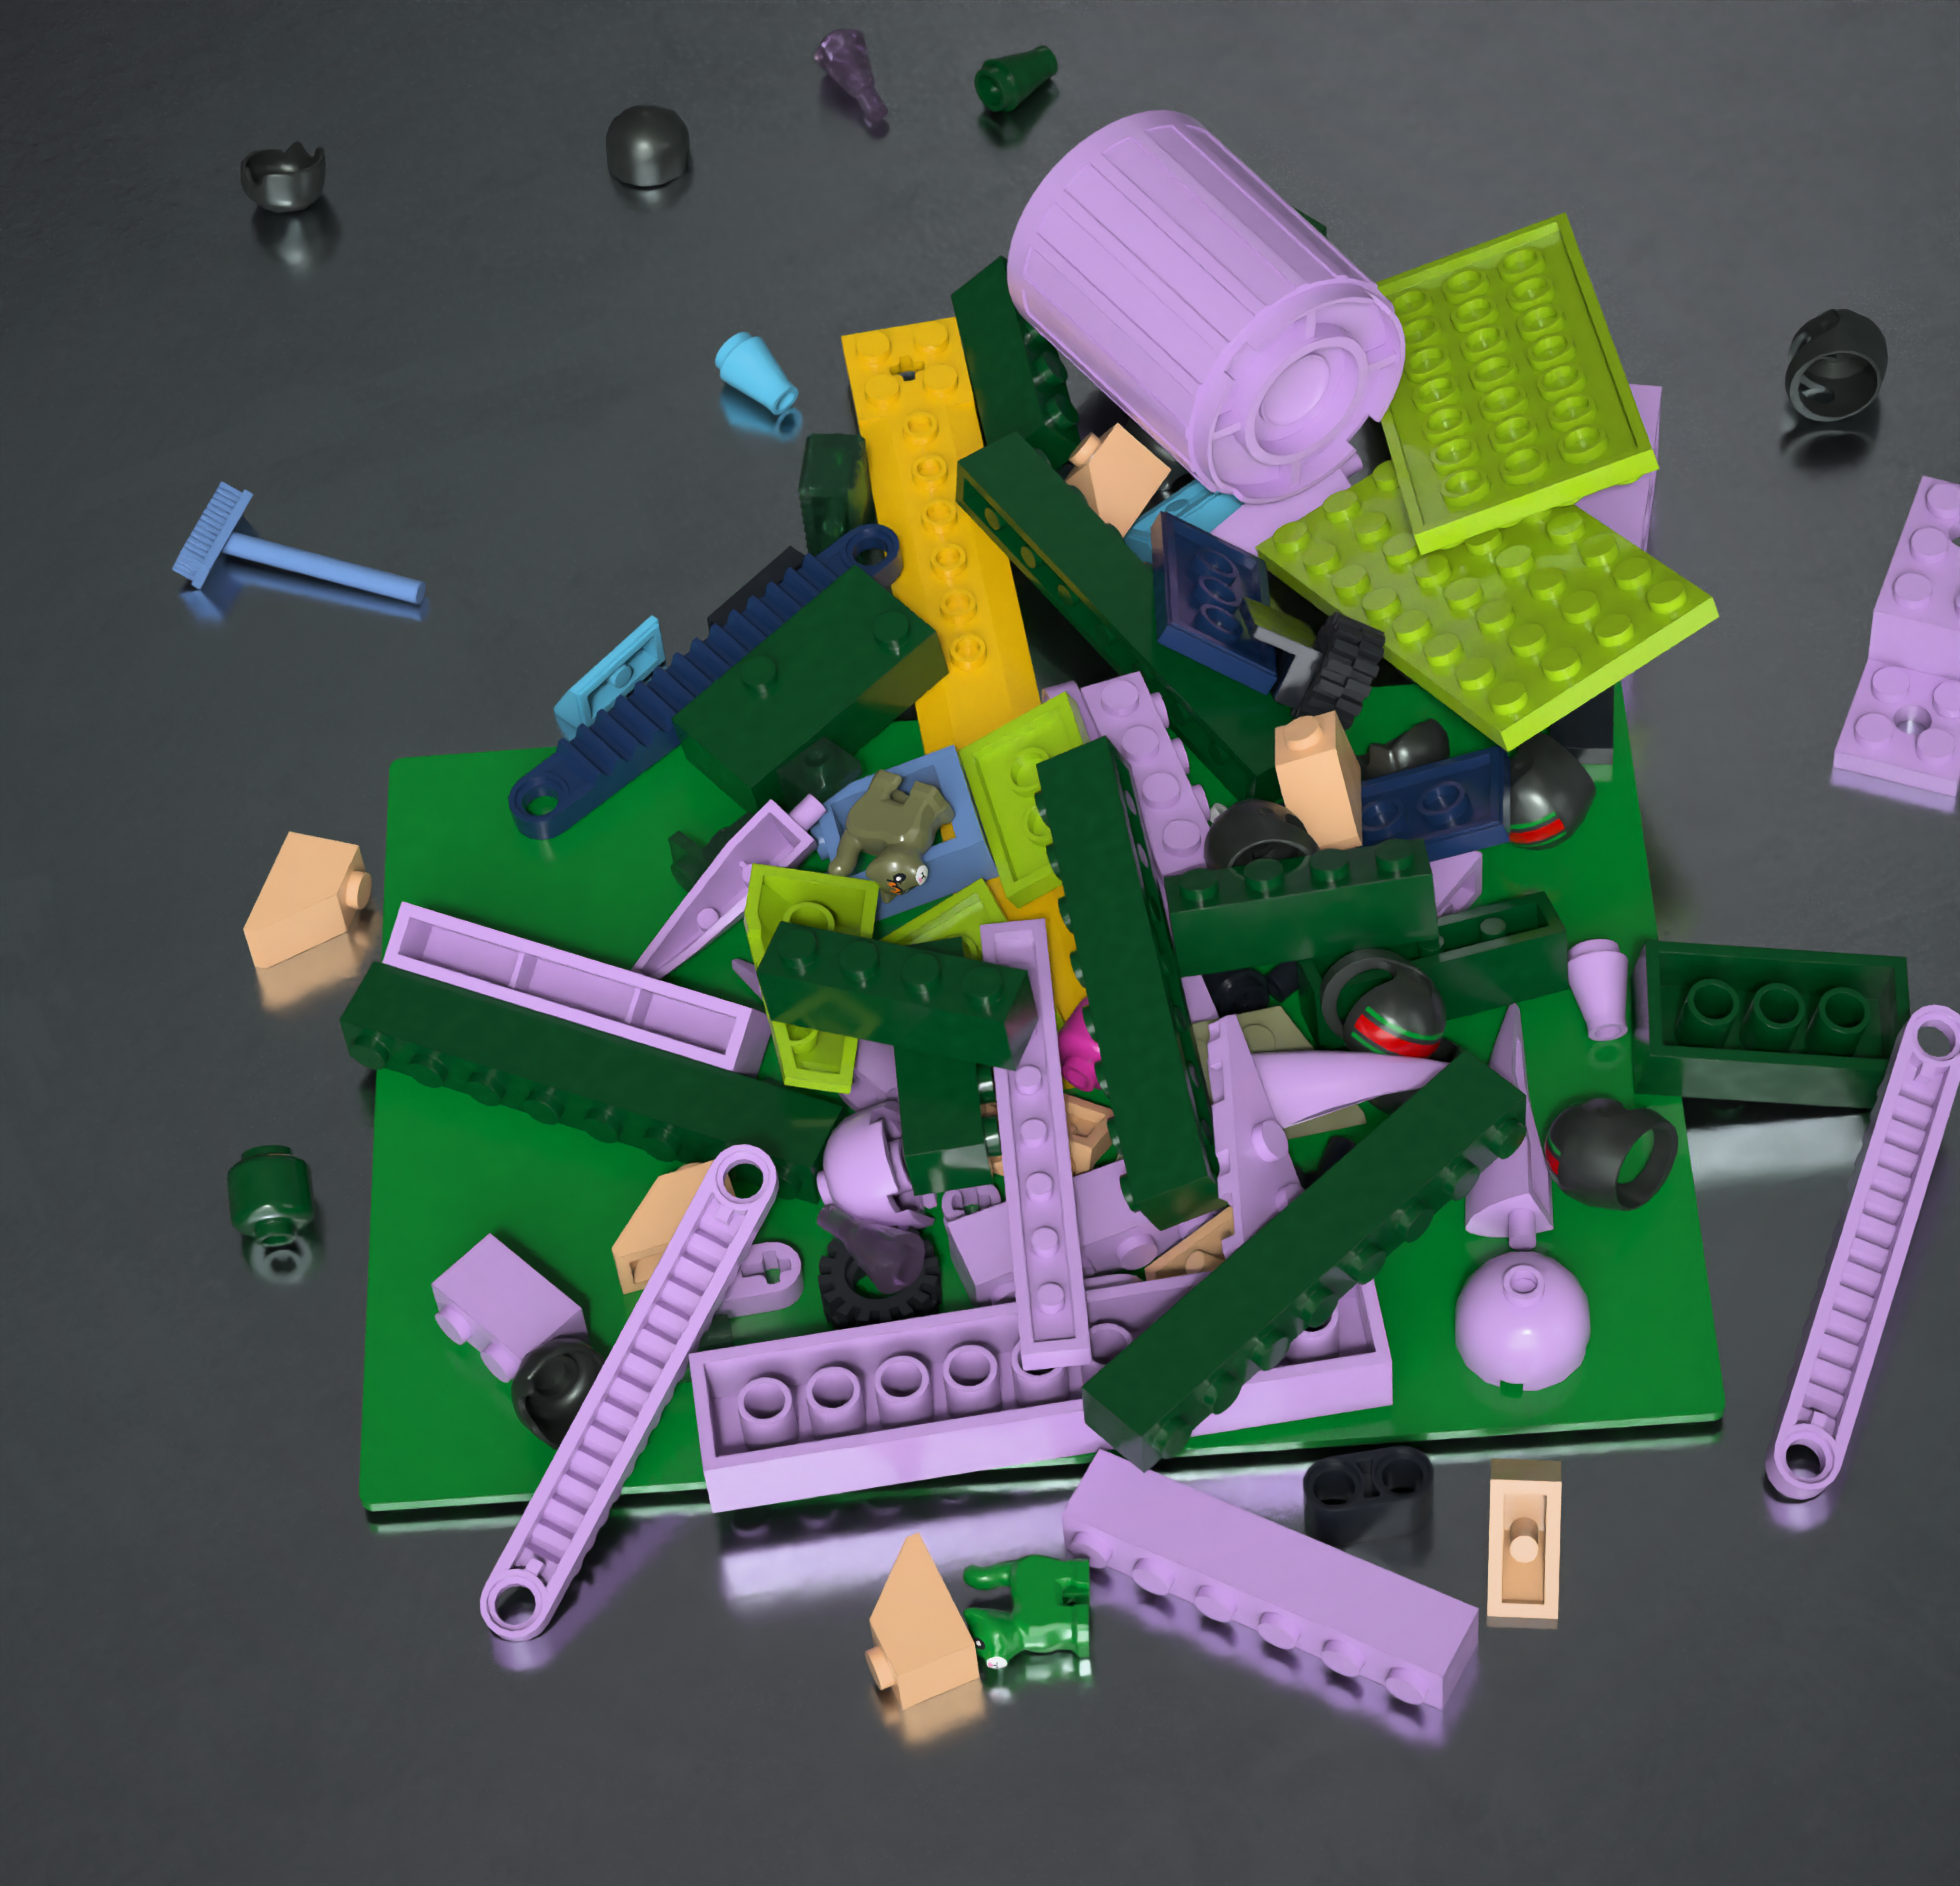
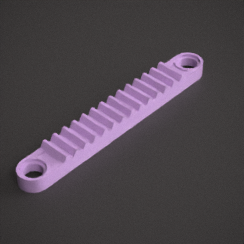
[1765,1004,1960,1500]
[480,1144,779,1642]

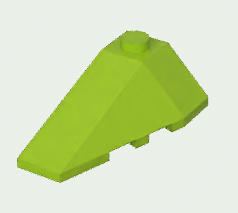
[743,863,879,1094]

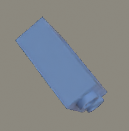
[810,745,999,922]

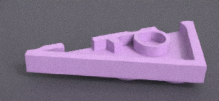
[1207,1014,1305,1259]

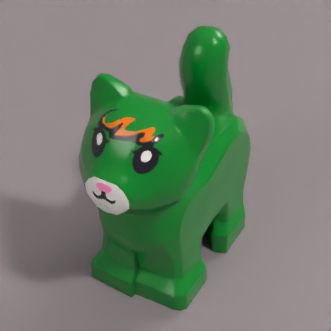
[962,1554,1090,1669]

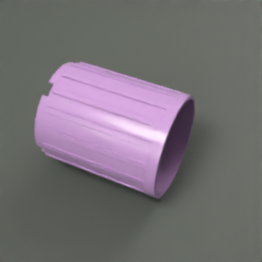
[1007,110,1406,504]

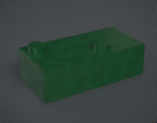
[671,564,949,817]
[1630,940,1911,1109]

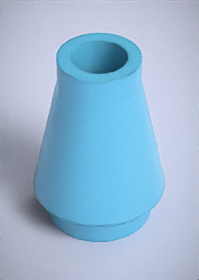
[715,332,799,415]

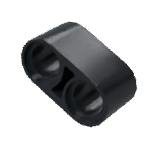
[1303,1446,1434,1546]

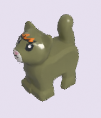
[827,769,955,904]

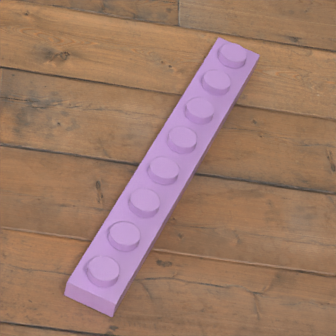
[980,918,1092,1371]

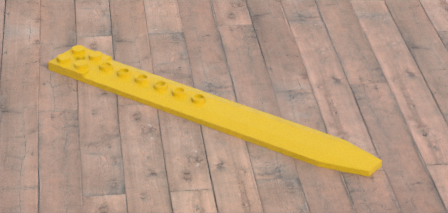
[841,317,1087,1090]

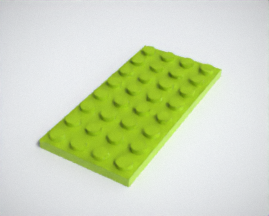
[1376,212,1659,555]
[1255,460,1719,752]

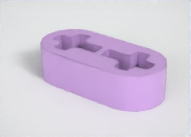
[712,1242,804,1321]

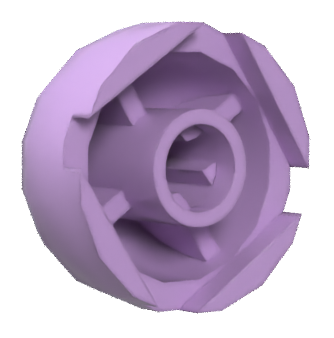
[817,1100,937,1234]
[1455,1251,1591,1391]

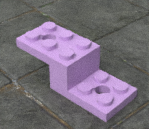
[1833,476,1960,797]

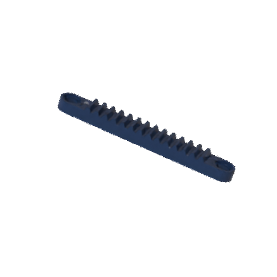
[508,524,903,840]

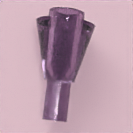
[815,29,888,123]
[817,1203,925,1294]

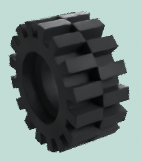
[1290,612,1385,731]
[818,1224,943,1331]

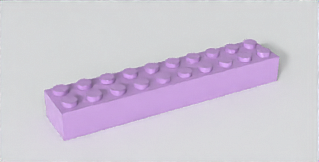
[688,1271,1393,1513]

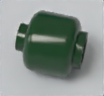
[227,1145,315,1247]

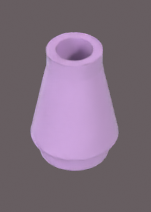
[1567,939,1628,1041]

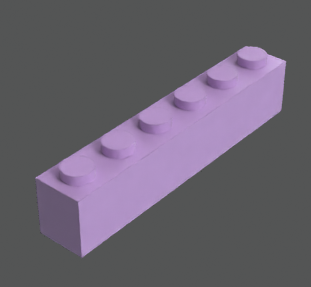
[382,902,771,1079]
[1061,1449,1479,1711]

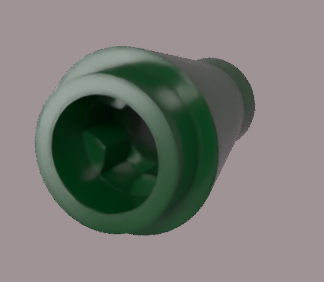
[974,45,1058,112]

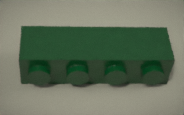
[950,256,1081,470]
[1164,838,1439,978]
[1296,891,1569,1050]
[756,921,1039,1071]
[893,936,1002,1196]

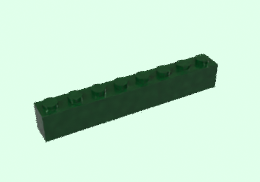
[955,431,1295,803]
[1034,735,1229,1231]
[339,961,845,1205]
[1081,1050,1527,1473]

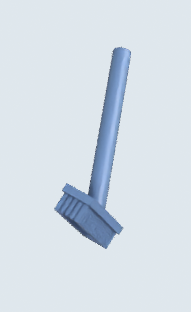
[172,481,426,604]

